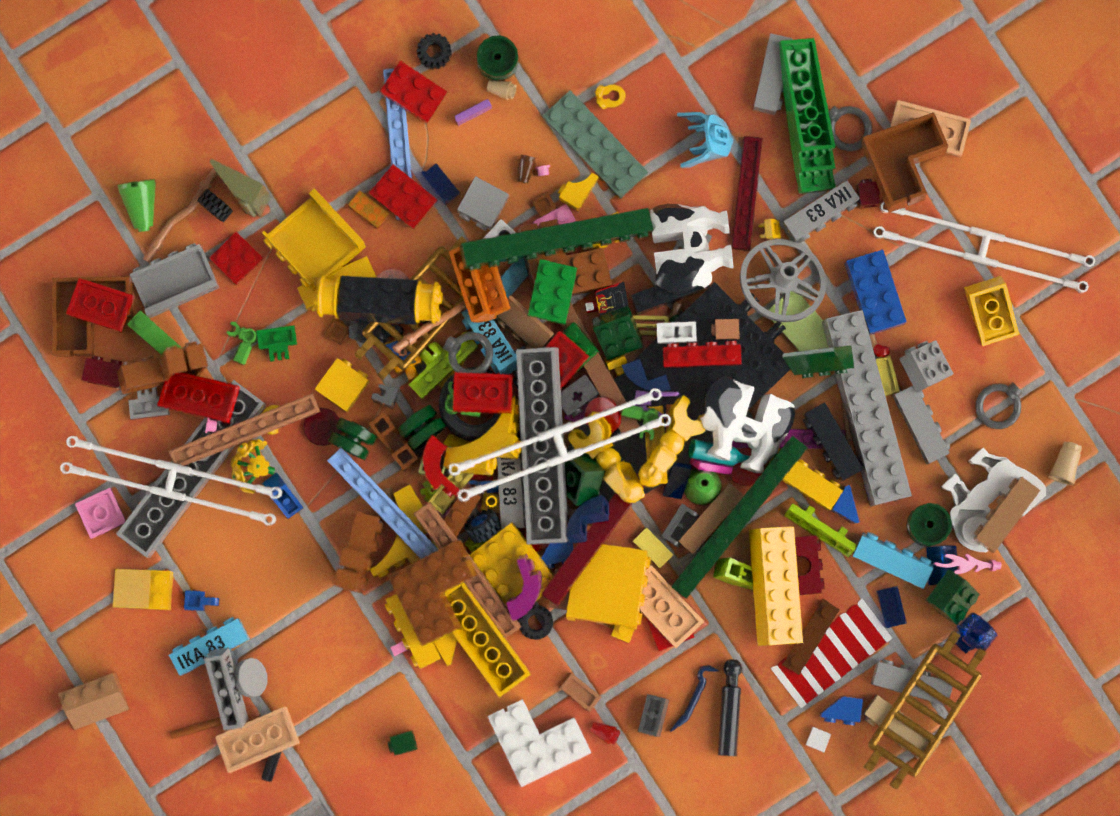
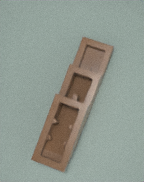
[678,483,744,554]

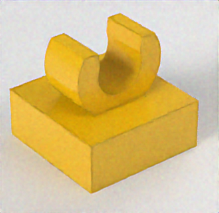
[759,219,781,240]
[604,355,627,376]

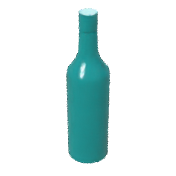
[688,439,750,466]

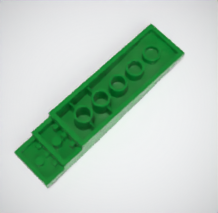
[779,38,836,194]

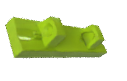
[784,503,858,558]

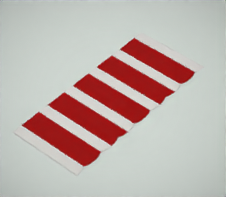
[771,599,892,708]

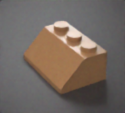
[496,295,554,349]
[58,673,129,730]

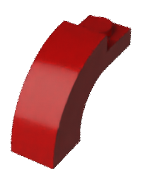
[423,435,460,498]

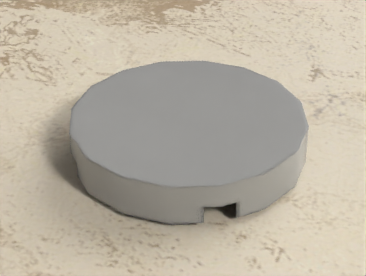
[234,658,268,697]

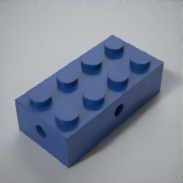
[844,250,907,335]

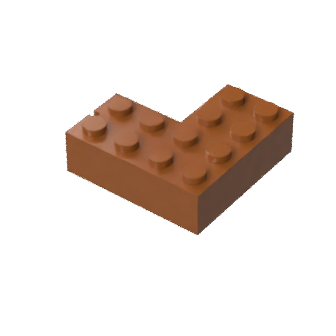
[861,112,948,213]
[517,219,612,296]
[52,277,133,357]
[117,341,208,395]
[333,511,384,594]
[388,540,478,646]

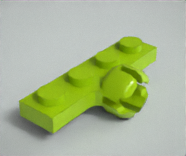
[409,333,478,399]

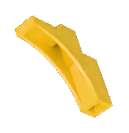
[443,397,522,476]
[370,484,427,578]

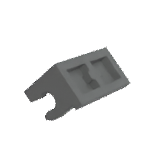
[371,384,400,409]
[661,504,699,548]
[638,694,669,737]

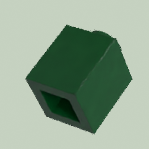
[387,730,418,756]

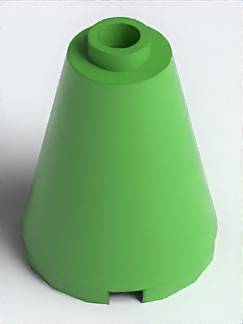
[118,179,156,232]
[683,468,721,505]

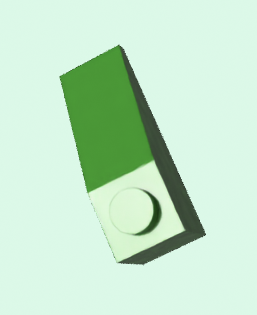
[127,311,181,355]

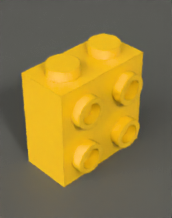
[315,358,369,413]

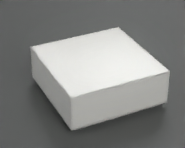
[806,727,831,752]

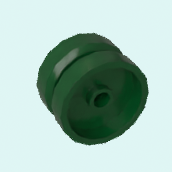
[477,35,519,81]
[397,404,447,451]
[328,417,377,461]
[906,503,952,547]

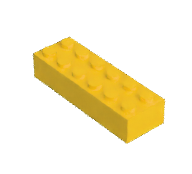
[749,527,803,646]

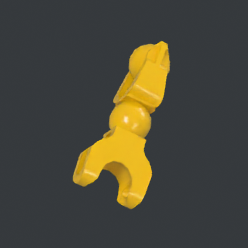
[639,395,706,487]
[568,412,645,503]

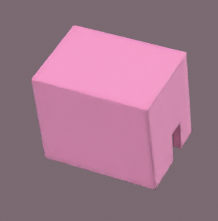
[390,642,407,656]

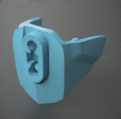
[677,112,734,168]

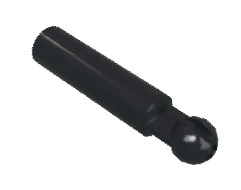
[718,659,742,756]

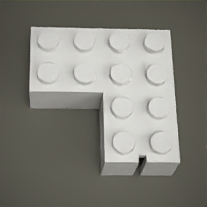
[488,699,591,787]

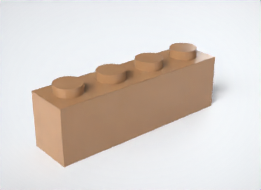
[974,476,1041,553]

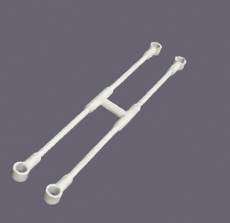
[873,202,1095,293]
[448,389,671,501]
[60,436,282,525]

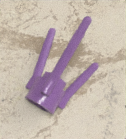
[635,390,679,419]

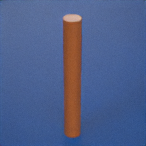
[170,717,222,739]

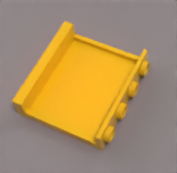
[262,188,366,291]
[566,544,651,630]

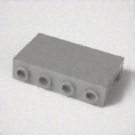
[129,243,220,318]

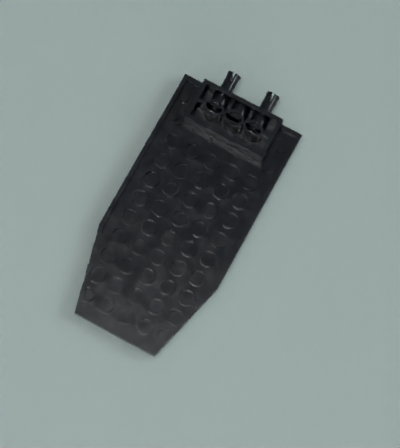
[566,282,791,502]

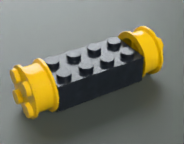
[314,275,443,325]

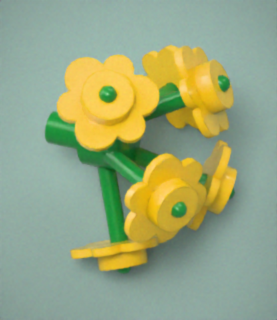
[230,439,275,494]

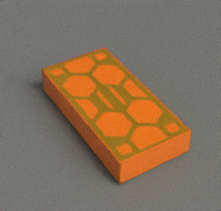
[348,190,390,229]

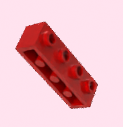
[663,341,742,368]

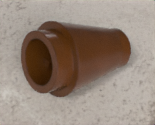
[517,155,536,183]

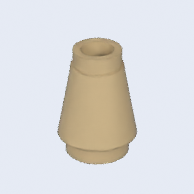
[487,81,516,100]

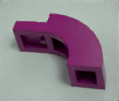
[506,554,542,621]

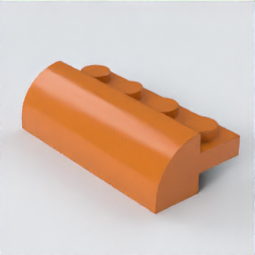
[449,238,511,323]

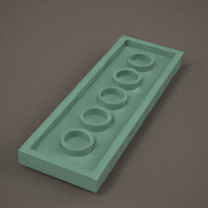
[543,90,648,199]

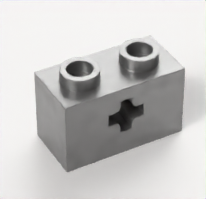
[561,375,599,417]

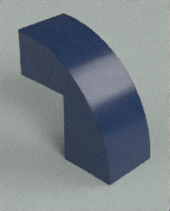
[622,359,671,392]
[566,495,609,544]

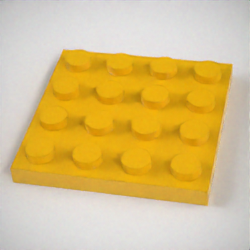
[469,522,555,606]

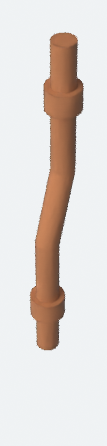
[143,168,218,263]
[392,301,467,353]

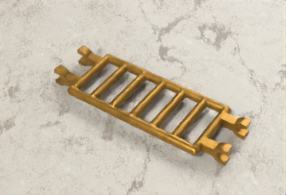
[354,236,467,380]
[863,631,986,790]

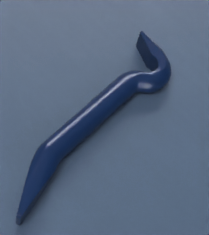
[670,665,719,732]

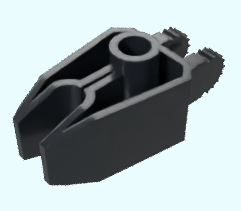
[349,321,404,344]

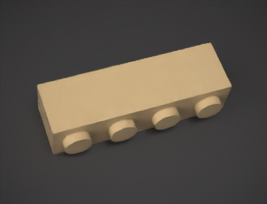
[863,695,941,761]

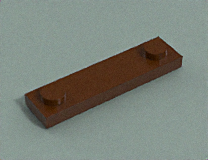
[782,599,840,675]

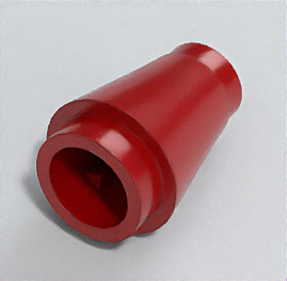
[590,721,621,745]

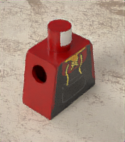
[585,281,629,316]

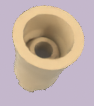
[1048,442,1082,486]

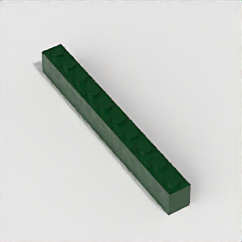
[459,208,653,271]
[671,435,808,599]

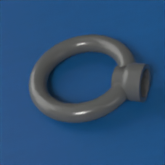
[829,106,872,151]
[444,332,494,373]
[975,382,1023,429]

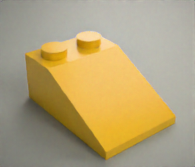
[964,276,1019,346]
[113,569,173,610]

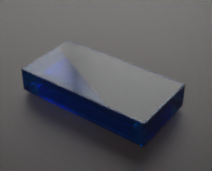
[663,462,692,499]

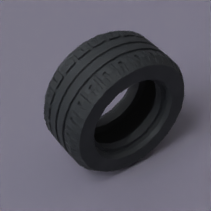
[439,367,502,441]

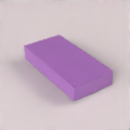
[455,99,492,126]

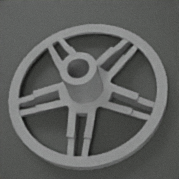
[740,239,826,322]

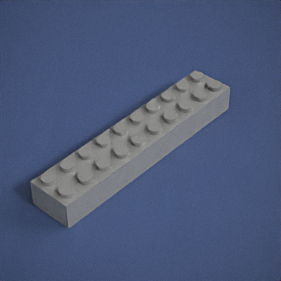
[822,310,912,507]
[516,347,569,544]
[116,380,266,558]

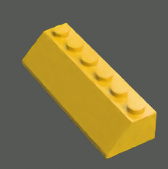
[445,583,531,698]

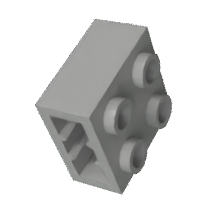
[457,176,509,231]
[899,340,954,392]

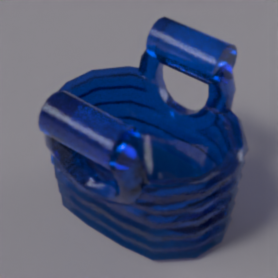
[955,613,997,654]

